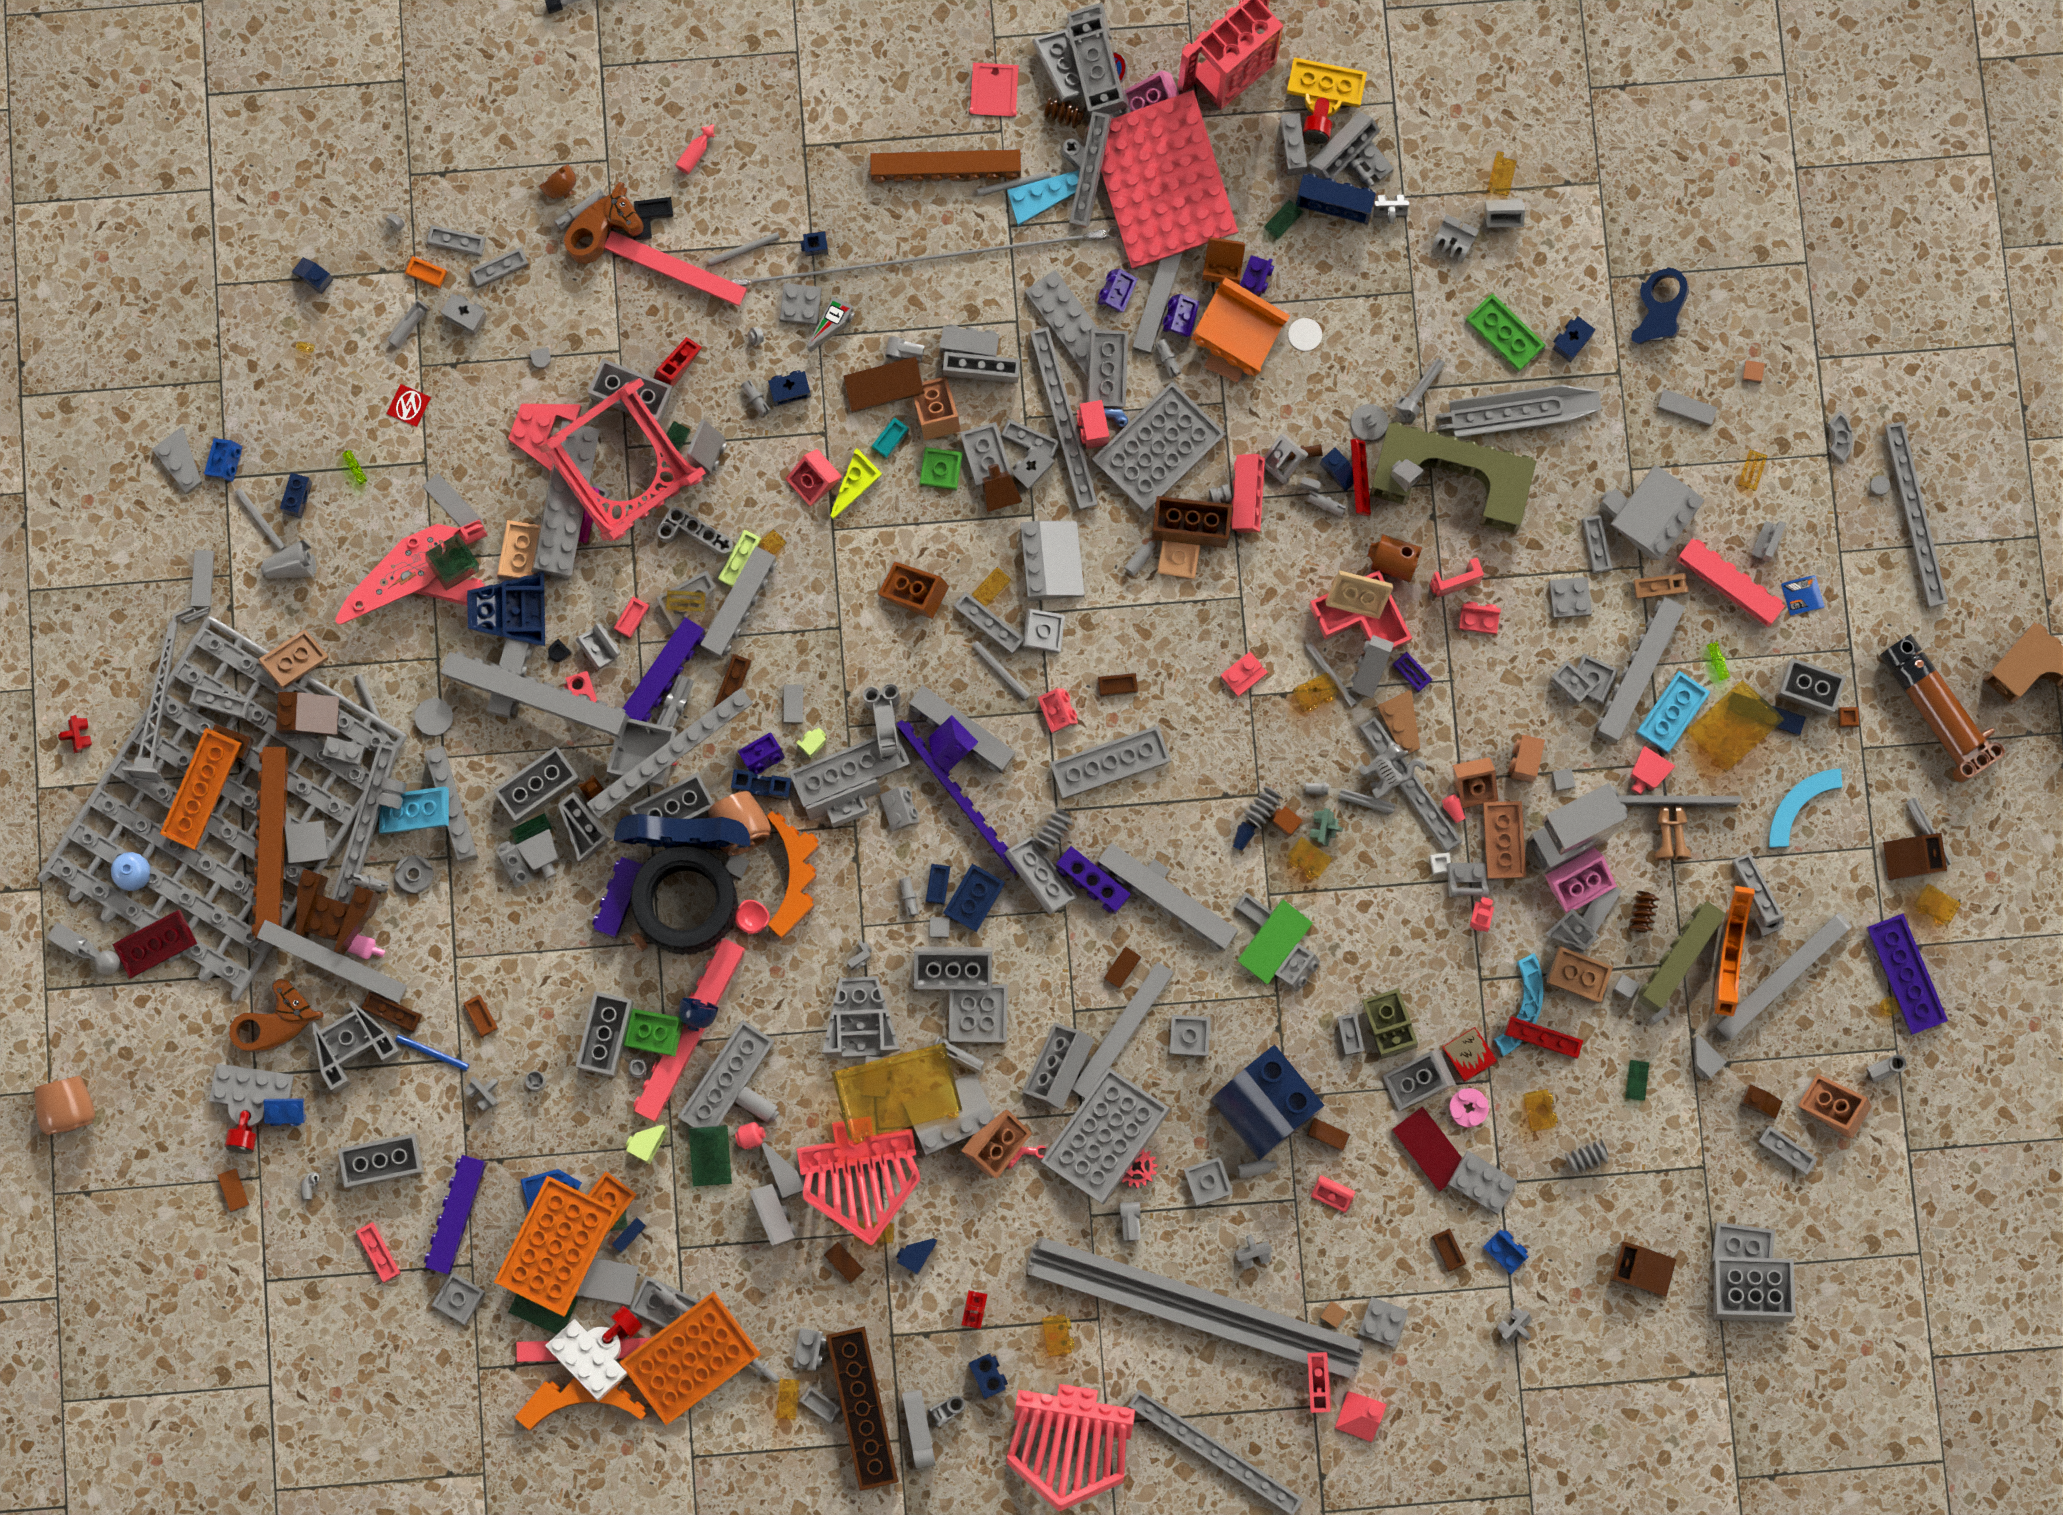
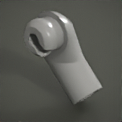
[301,1172,320,1200]

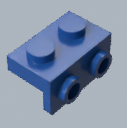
[264,1098,306,1126]

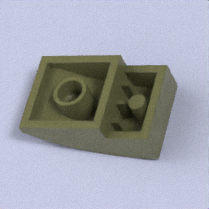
[1362,988,1418,1059]

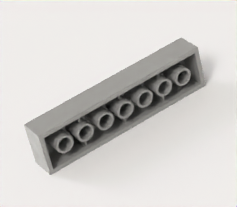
[531,421,600,580]

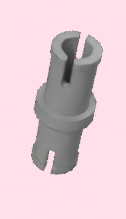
[1155,339,1181,378]
[741,379,771,417]
[1307,491,1346,517]
[348,872,389,893]
[899,877,919,917]

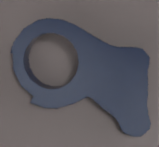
[1631,267,1689,345]

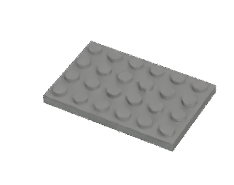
[1092,381,1226,513]
[1041,1067,1171,1205]

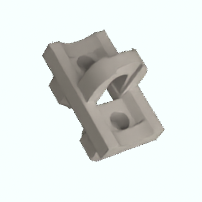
[1374,195,1409,224]
[465,1076,499,1111]
[1235,1234,1273,1269]
[1497,1307,1532,1345]

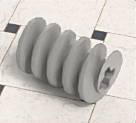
[1244,786,1283,830]
[1034,807,1073,850]
[1565,1139,1608,1175]

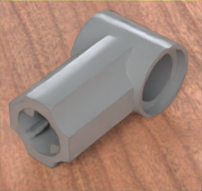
[885,336,925,362]
[1866,1054,1907,1083]
[1120,1202,1141,1241]

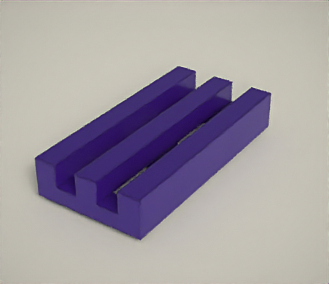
[1392,652,1433,693]

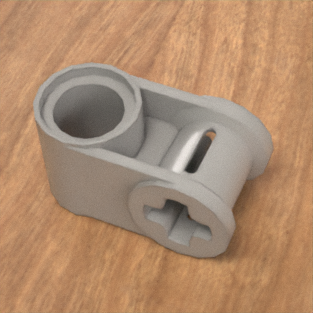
[1062,139,1085,171]
[927,1396,966,1427]

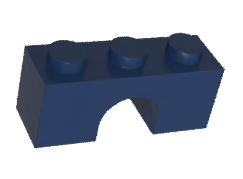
[731,769,792,801]

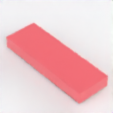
[355,1222,401,1283]

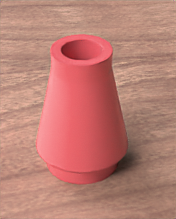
[1441,794,1466,823]

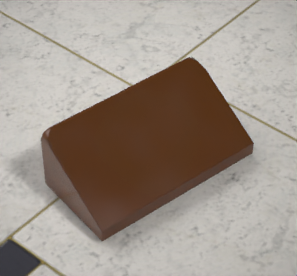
[1307,1118,1350,1152]

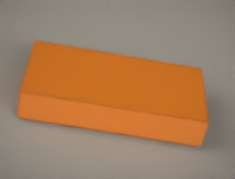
[405,256,447,289]

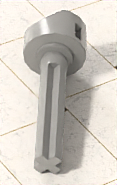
[1393,358,1445,424]

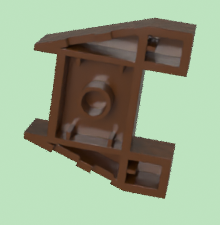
[296,869,381,955]

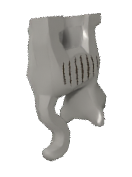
[1358,742,1426,799]

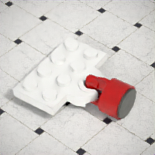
[545,1306,643,1402]

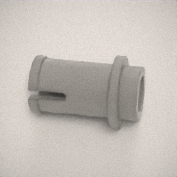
[1305,781,1329,796]

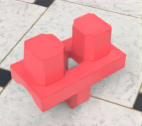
[1469,897,1494,932]

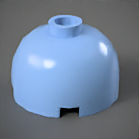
[111,852,151,891]

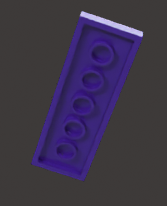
[1867,913,1948,1035]

